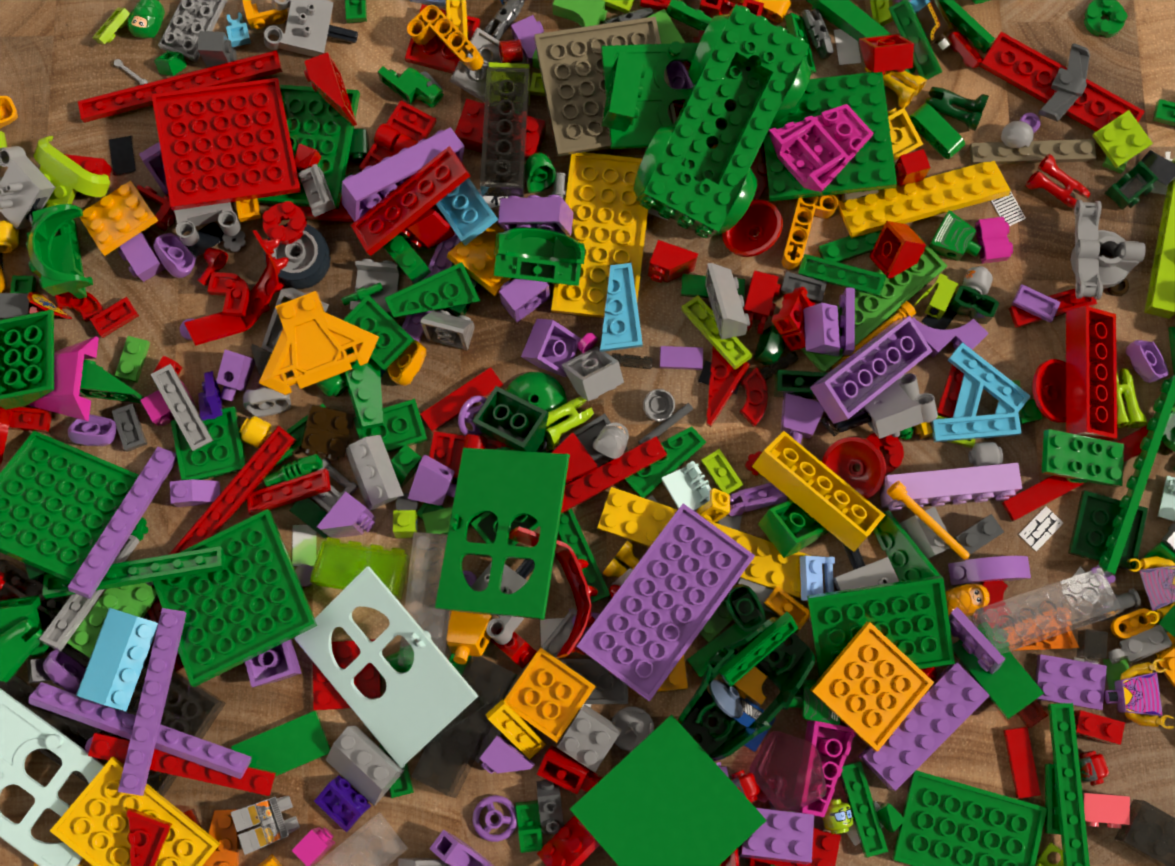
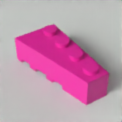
[795,721,856,817]

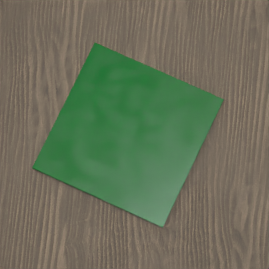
[570,714,767,866]

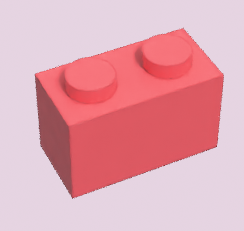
[1082,793,1130,829]

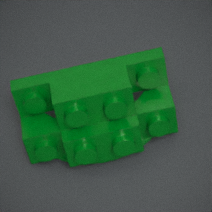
[26,204,93,299]
[493,228,585,286]

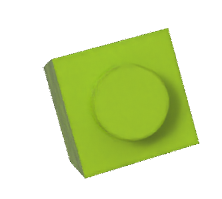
[393,510,418,539]

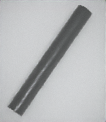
[638,403,693,445]

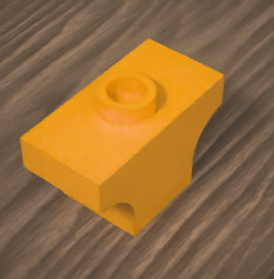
[733,667,768,706]

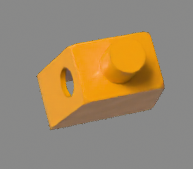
[446,611,492,664]

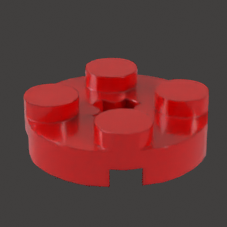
[263,201,307,245]
[866,432,904,474]

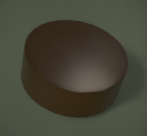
[1107,278,1129,296]

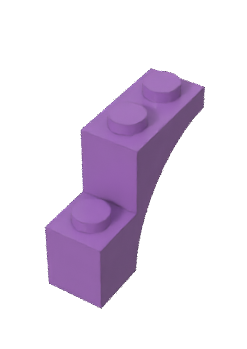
[912,317,989,358]

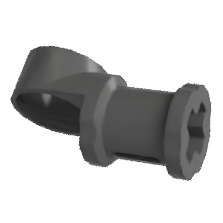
[1096,588,1141,621]

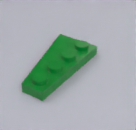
[385,262,480,318]
[624,426,706,498]
[873,510,940,582]

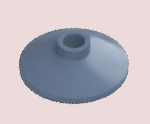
[709,680,743,719]

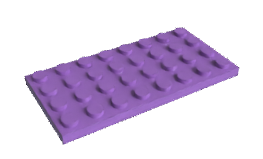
[576,503,755,701]

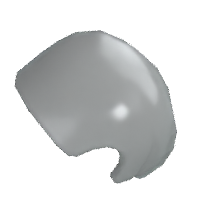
[1001,121,1033,148]
[643,389,675,422]

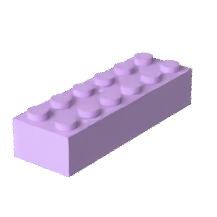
[879,463,1022,511]

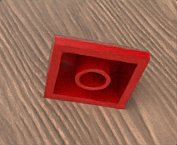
[859,34,914,74]
[400,209,455,249]
[870,221,926,278]
[648,240,698,283]

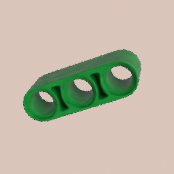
[909,103,965,159]

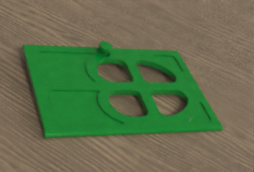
[601,41,764,149]
[435,448,570,620]

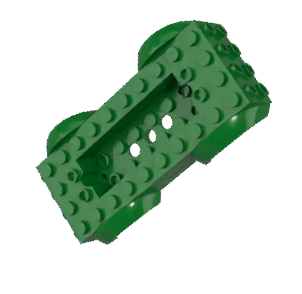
[633,5,811,239]

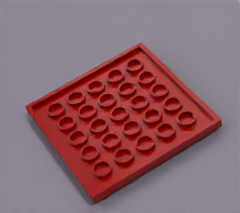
[151,78,301,211]

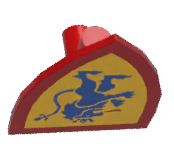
[27,292,72,319]

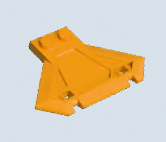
[259,291,379,395]

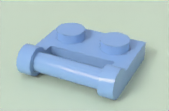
[800,556,835,601]

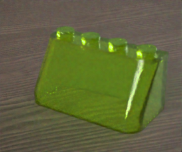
[310,537,410,599]

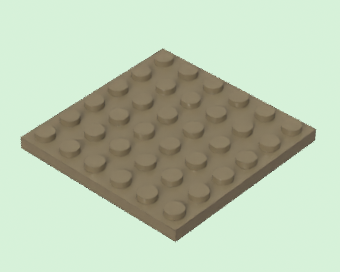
[534,16,677,156]

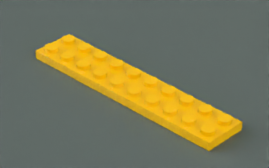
[597,487,811,599]

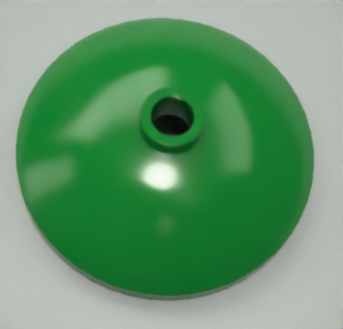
[506,372,567,429]

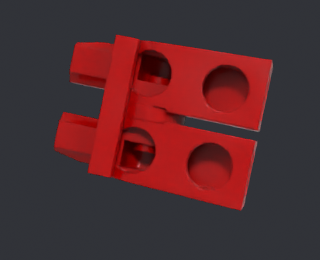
[771,286,816,351]

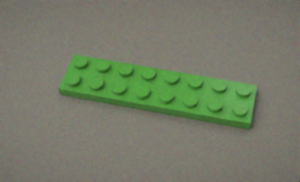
[800,239,947,372]

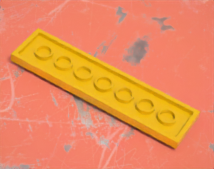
[837,160,1011,238]

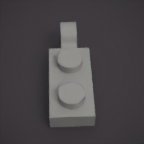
[1108,625,1173,665]

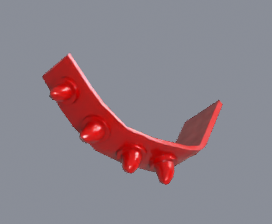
[184,230,289,346]
[509,526,598,658]

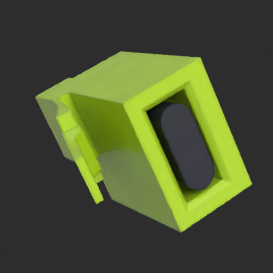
[914,273,958,320]

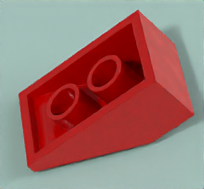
[304,52,357,126]

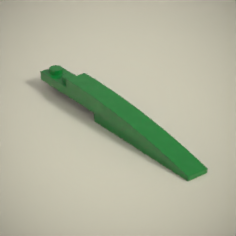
[806,0,916,74]

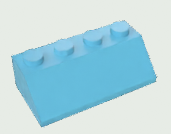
[76,608,158,711]

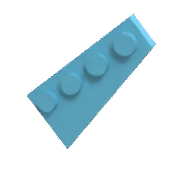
[600,263,643,352]

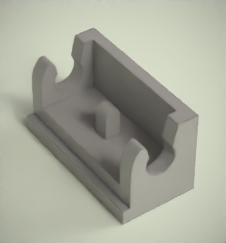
[299,164,336,217]

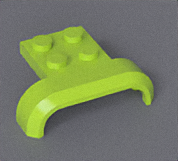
[33,136,110,209]

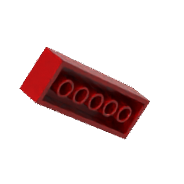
[1066,306,1117,441]

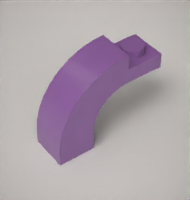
[948,556,1031,586]
[430,830,494,866]

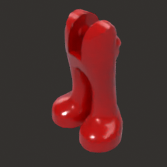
[1025,154,1091,209]

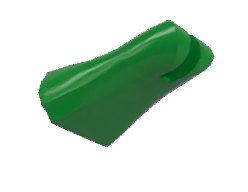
[0,617,44,682]

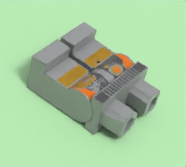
[231,796,300,855]

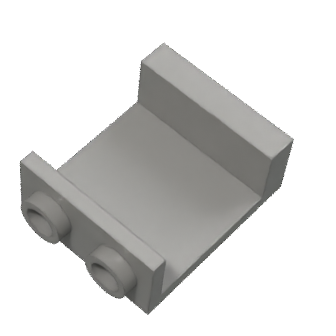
[350,259,400,319]

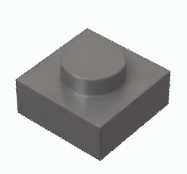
[27,658,52,683]

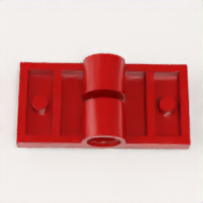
[359,100,437,172]
[429,431,515,479]

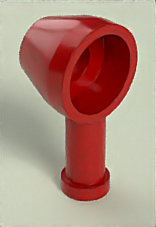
[197,247,228,286]

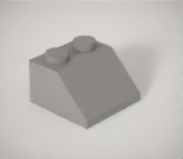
[561,346,624,401]
[899,506,950,559]

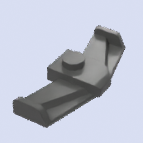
[1038,43,1090,122]

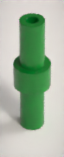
[341,283,383,306]

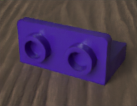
[198,371,223,421]
[314,775,371,833]

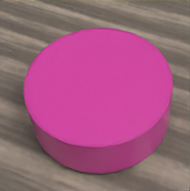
[577,333,598,353]

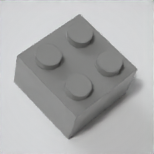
[557,705,622,772]

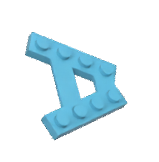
[931,342,1031,442]

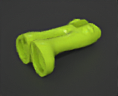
[1117,368,1148,429]
[543,397,594,450]

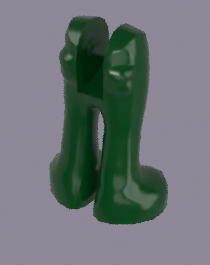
[925,87,989,131]

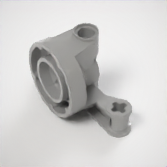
[1070,200,1145,300]

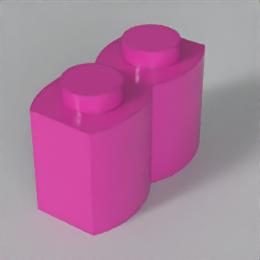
[975,217,1013,264]

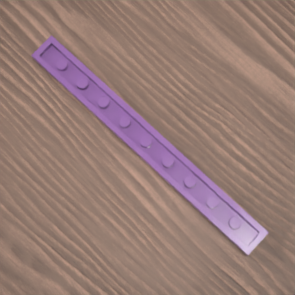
[29,682,251,779]

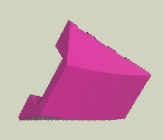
[768,104,874,192]
[28,337,99,422]

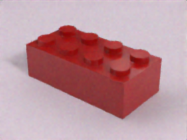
[455,98,546,165]

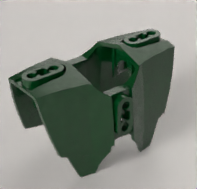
[677,617,815,762]

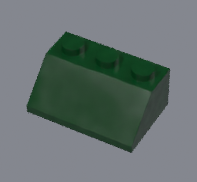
[473,386,549,452]

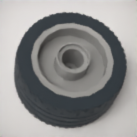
[264,223,331,289]

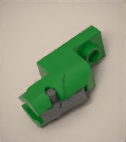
[378,66,444,108]

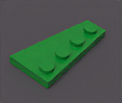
[343,348,383,430]

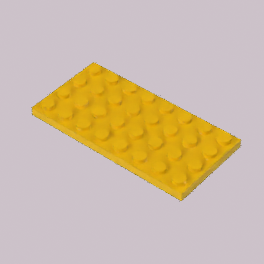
[551,152,648,318]

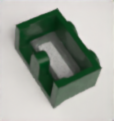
[1104,161,1159,210]

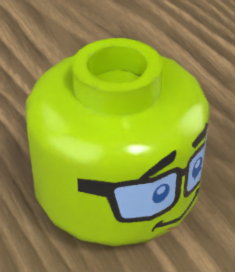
[822,798,853,834]

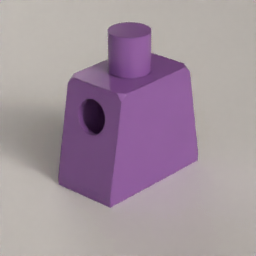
[216,349,257,401]
[781,393,824,444]
[408,455,456,506]

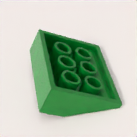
[0,309,54,410]

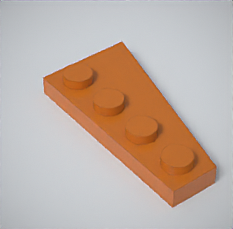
[202,809,239,866]

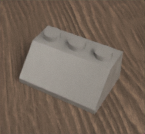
[705,263,750,340]
[346,435,404,511]
[326,726,405,806]

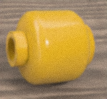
[0,220,19,253]
[239,416,272,448]

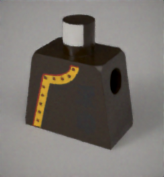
[916,0,953,51]

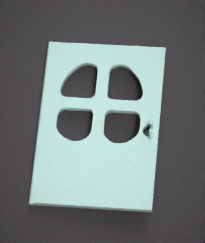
[294,566,478,768]
[0,689,105,866]

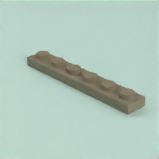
[969,139,1096,165]

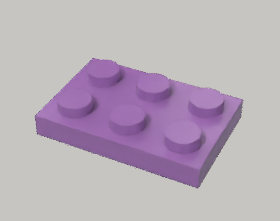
[949,607,1005,674]
[1035,654,1107,710]

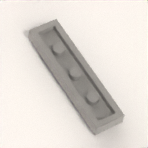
[151,364,213,451]

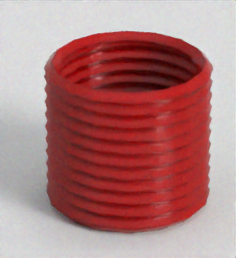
[499,39,523,63]

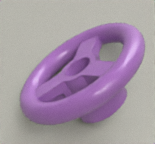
[458,396,487,436]
[473,795,518,842]

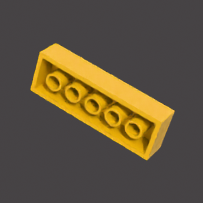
[752,431,885,552]

